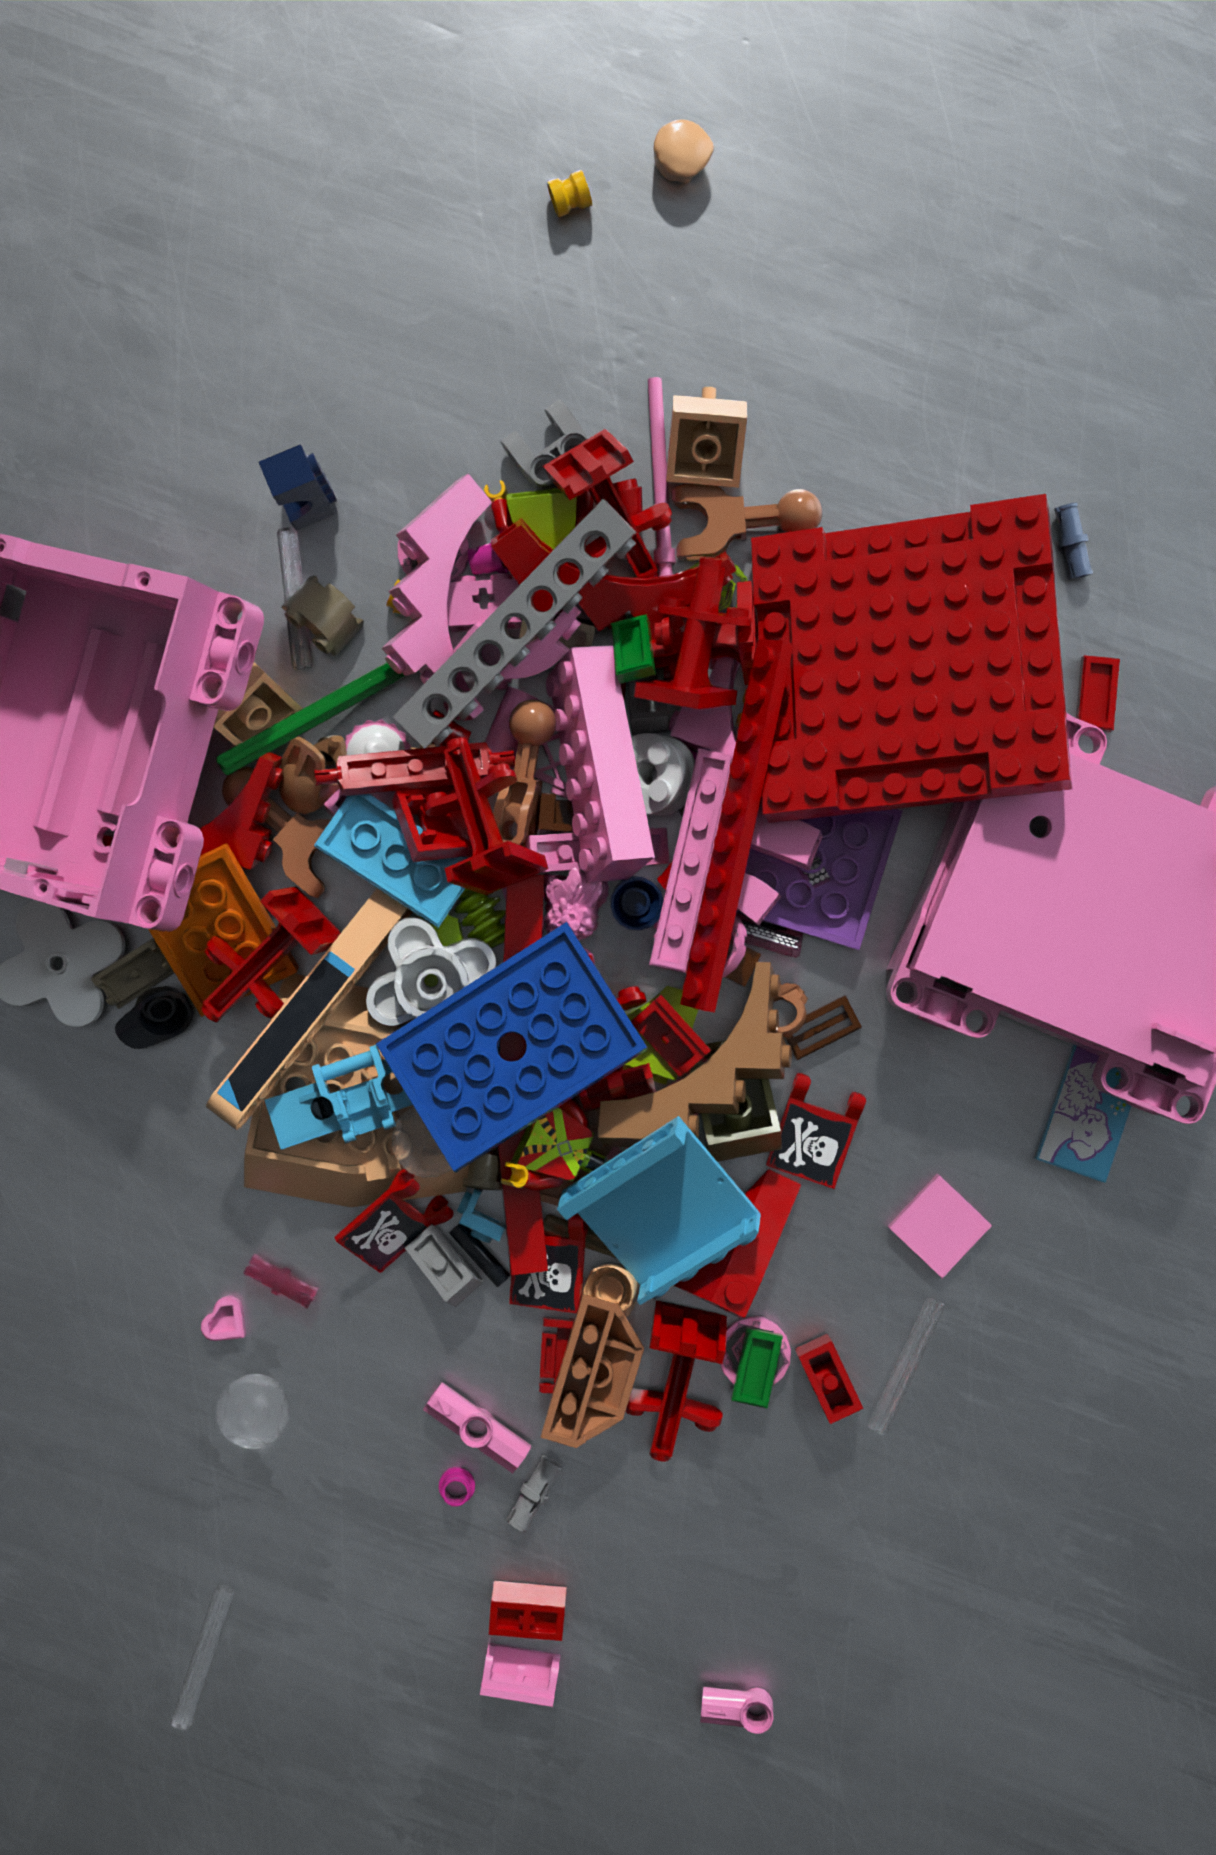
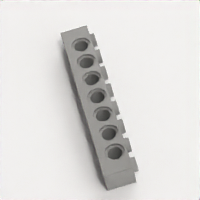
[393,499,637,749]

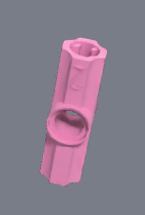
[423,1382,531,1474]

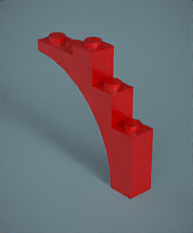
[491,518,736,640]
[103,752,284,870]

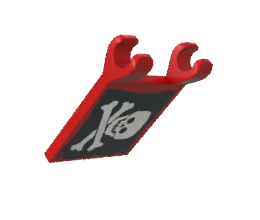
[765,1073,866,1189]
[334,1169,454,1273]
[509,1213,589,1313]

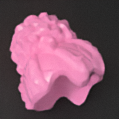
[544,867,609,940]

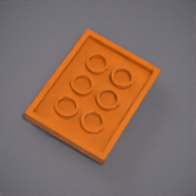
[148,843,299,1017]

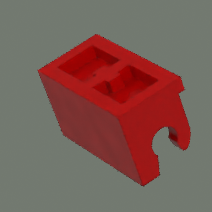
[631,995,711,1077]
[488,1581,567,1641]

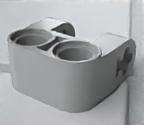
[500,399,588,490]

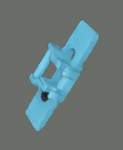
[264,1045,413,1150]

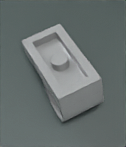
[628,667,668,735]
[405,1224,483,1307]

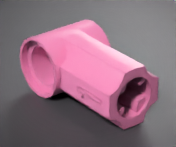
[700,1687,774,1734]

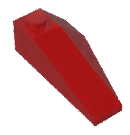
[674,1169,801,1318]

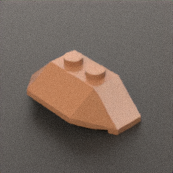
[540,1294,644,1448]

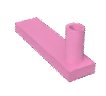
[525,827,670,873]

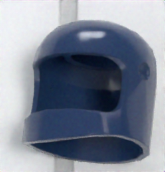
[610,876,664,931]

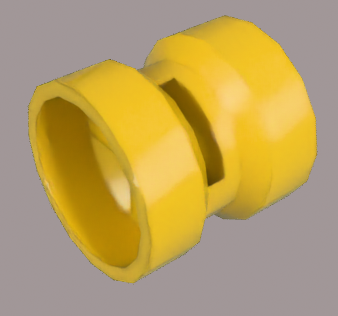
[547,170,592,217]

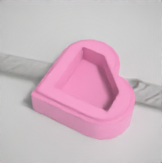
[201,1296,246,1341]

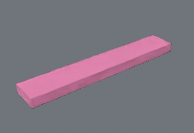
[649,748,733,974]

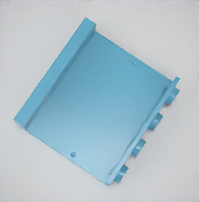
[557,1116,761,1305]

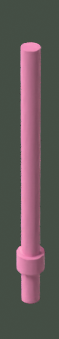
[648,377,676,576]

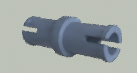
[1054,502,1093,580]

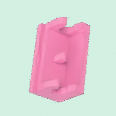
[480,1643,560,1707]

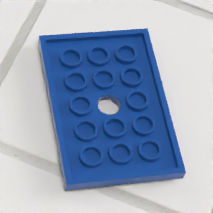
[376,922,648,1172]

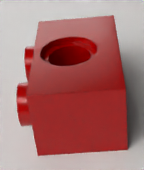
[795,1334,864,1424]

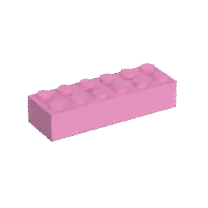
[546,646,655,883]

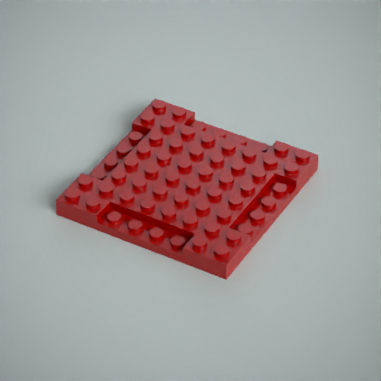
[751,494,1072,823]

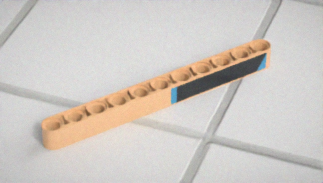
[206,889,413,1130]

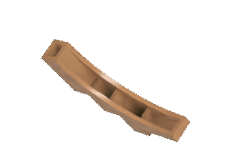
[598,962,792,1147]

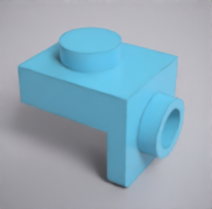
[457,1189,506,1243]

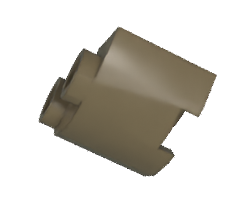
[281,575,364,657]

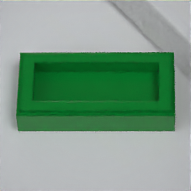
[611,614,656,684]
[731,1327,783,1409]

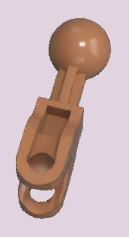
[671,484,822,562]
[493,699,556,847]
[222,767,331,899]

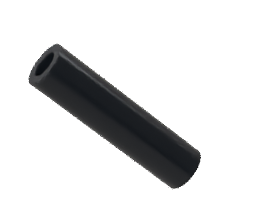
[449,1223,511,1288]

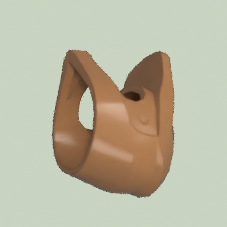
[279,735,347,814]

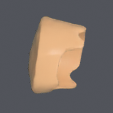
[653,119,714,184]
[582,1263,639,1317]

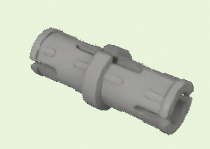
[506,1455,563,1532]

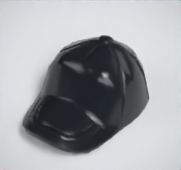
[115,986,193,1049]

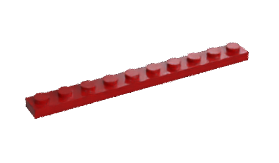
[680,639,794,1013]

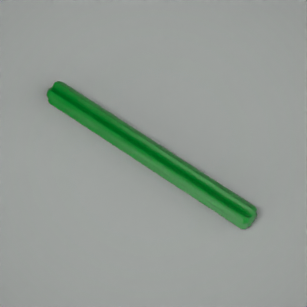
[216,662,408,775]

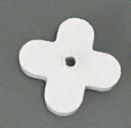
[0,900,125,1027]
[366,917,496,1026]

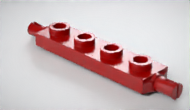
[314,742,515,796]

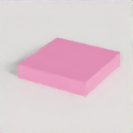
[887,1174,992,1278]

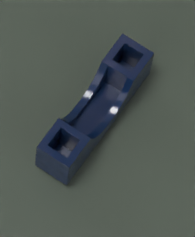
[258,444,337,531]

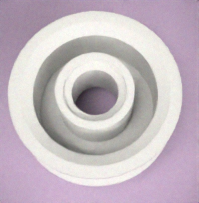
[631,733,695,816]

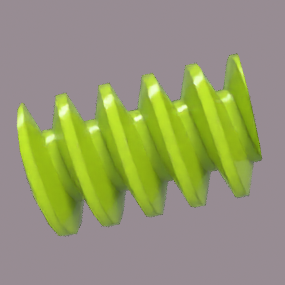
[455,888,505,949]

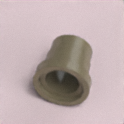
[463,1154,500,1191]

